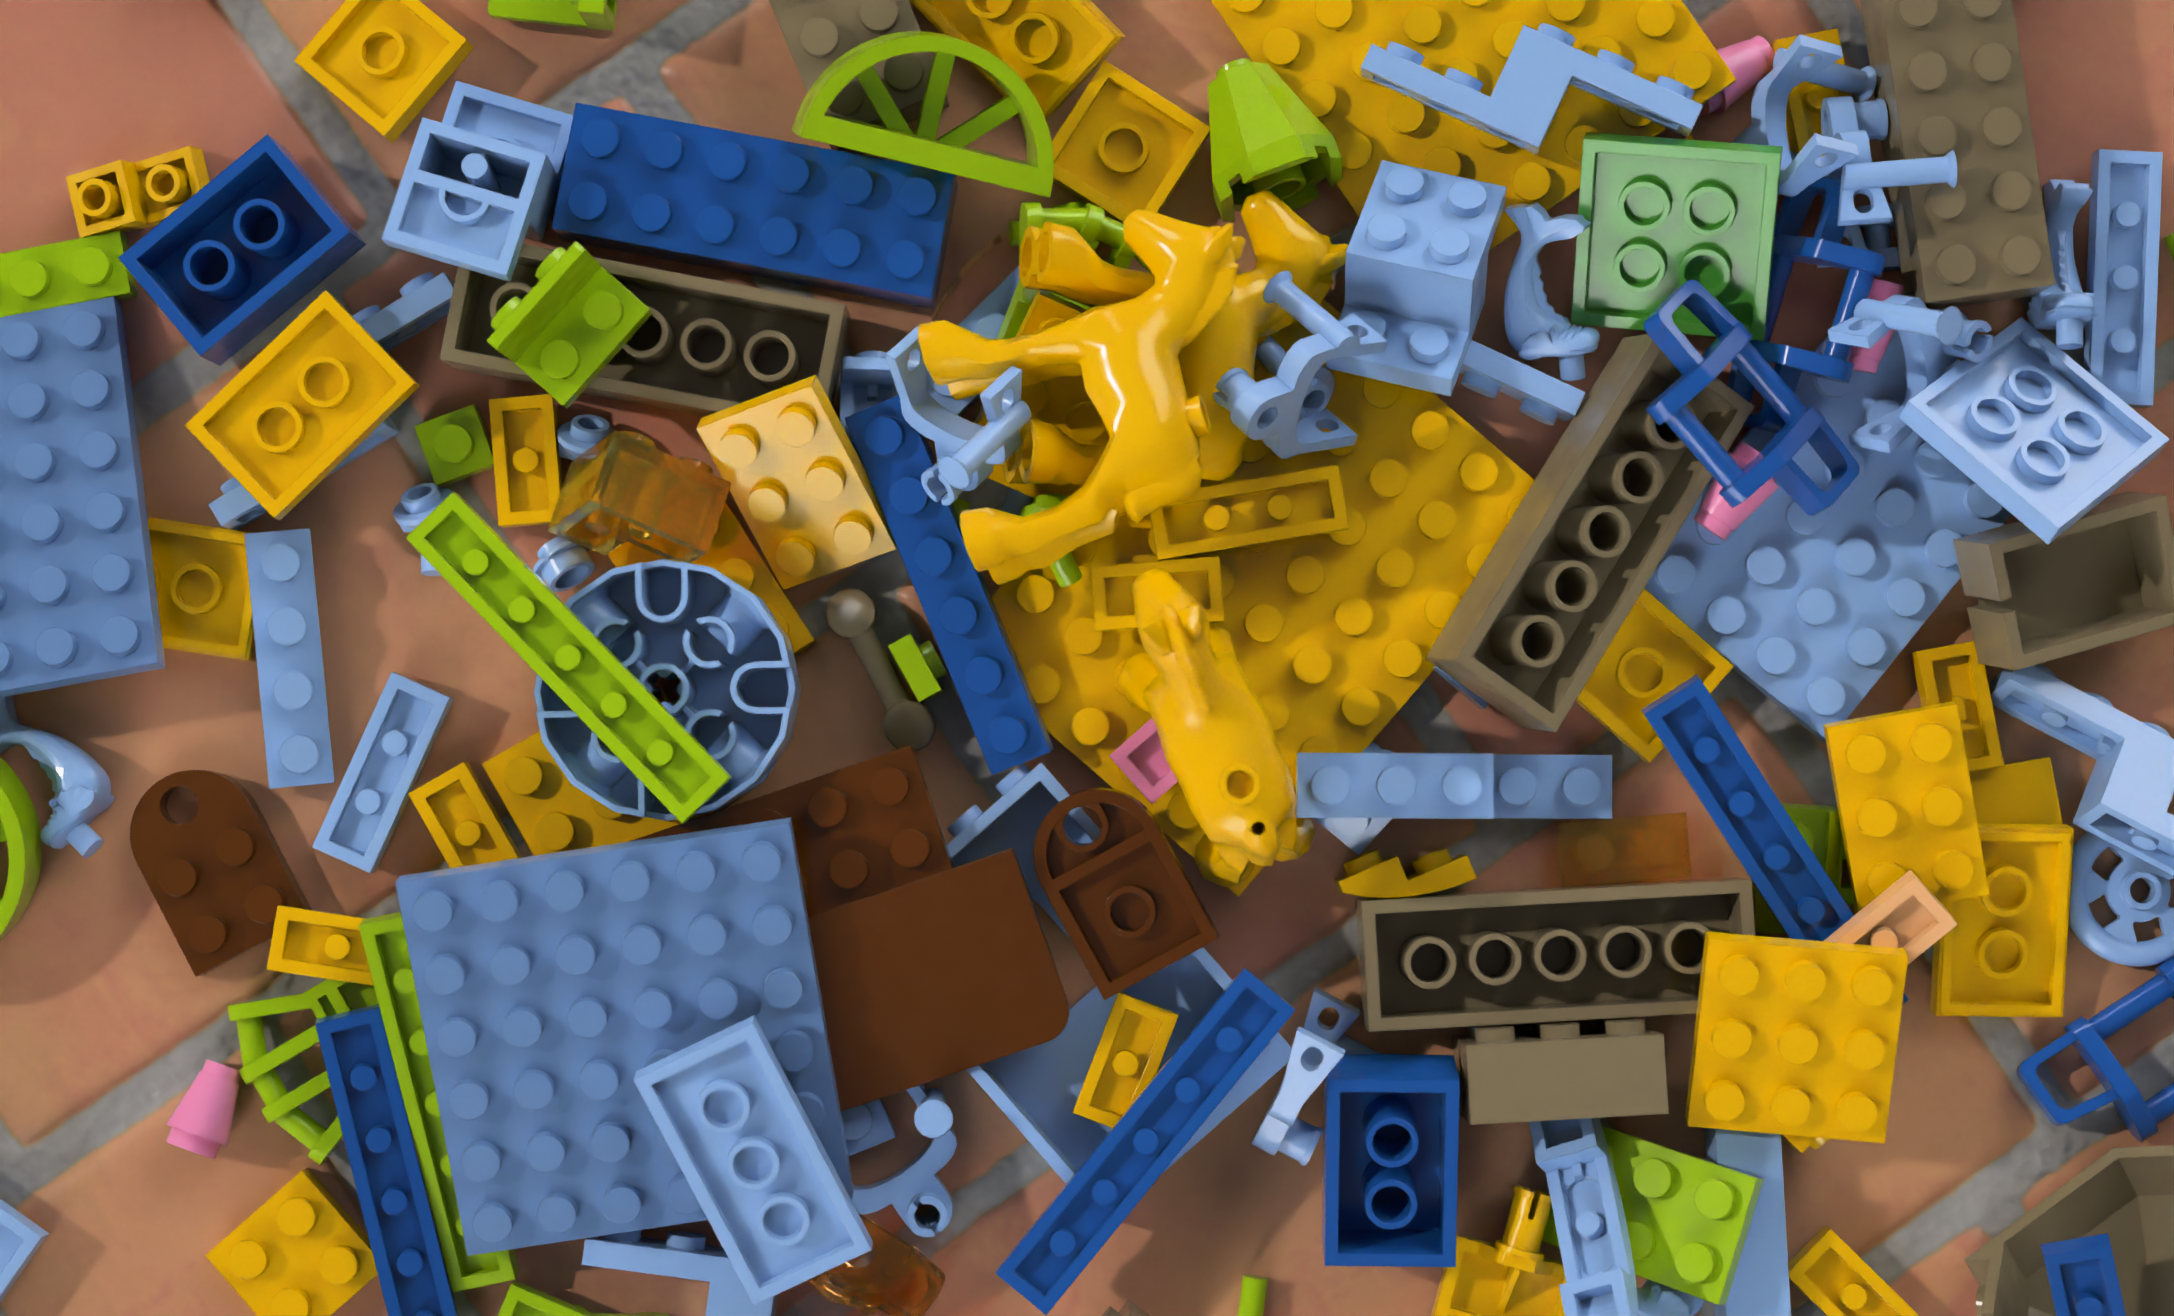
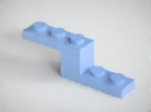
[1361,23,1703,155]
[208,272,455,531]
[1989,664,2174,876]
[1296,753,1612,819]
[581,1230,778,1316]

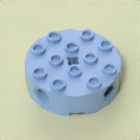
[534,559,801,821]

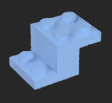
[381,81,573,282]
[1326,160,1507,397]

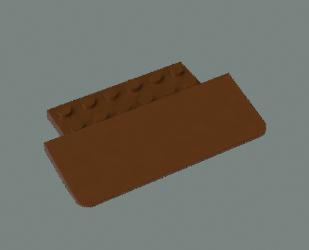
[629,745,1069,1112]

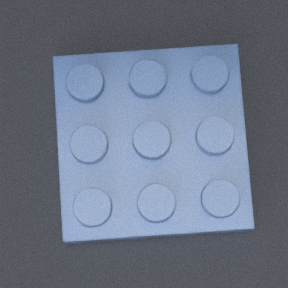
[1898,317,2170,544]

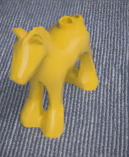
[1003,189,1348,485]
[918,209,1246,585]
[1118,569,1316,887]

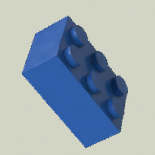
[118,134,367,366]
[1322,1054,1460,1267]

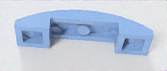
[1529,1118,1638,1316]

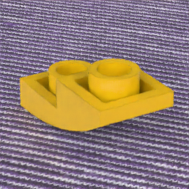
[66,145,210,238]
[1334,847,1477,898]

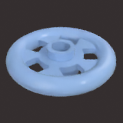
[2069,831,2174,967]

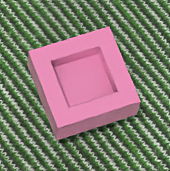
[1109,718,1178,804]

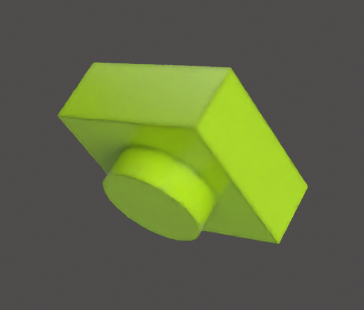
[414,404,494,487]
[888,634,948,704]

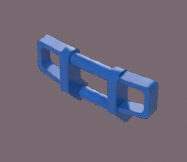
[1727,177,1887,433]
[1644,279,1860,516]
[2017,958,2174,1142]

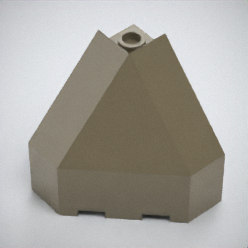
[1964,1145,2174,1316]

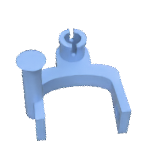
[1732,34,1877,197]
[1817,96,1957,268]
[1213,271,1388,459]
[1827,294,1993,453]
[885,326,1031,506]
[1251,987,1382,1167]
[851,1084,957,1237]

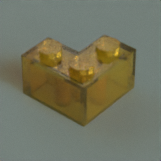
[547,430,731,563]

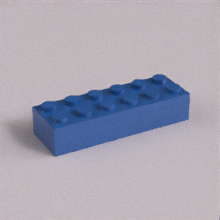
[552,103,958,309]

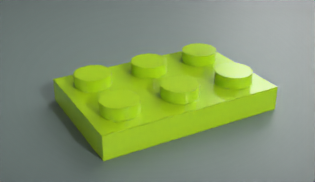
[1542,1124,1764,1305]

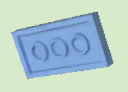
[633,1016,873,1305]

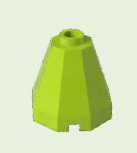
[1208,58,1343,222]

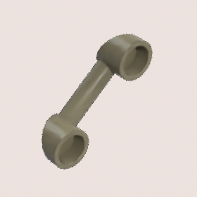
[825,588,936,751]

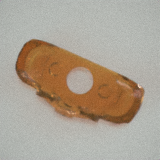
[809,1214,945,1316]

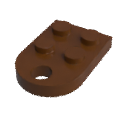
[130,770,312,977]
[1033,788,1220,1000]

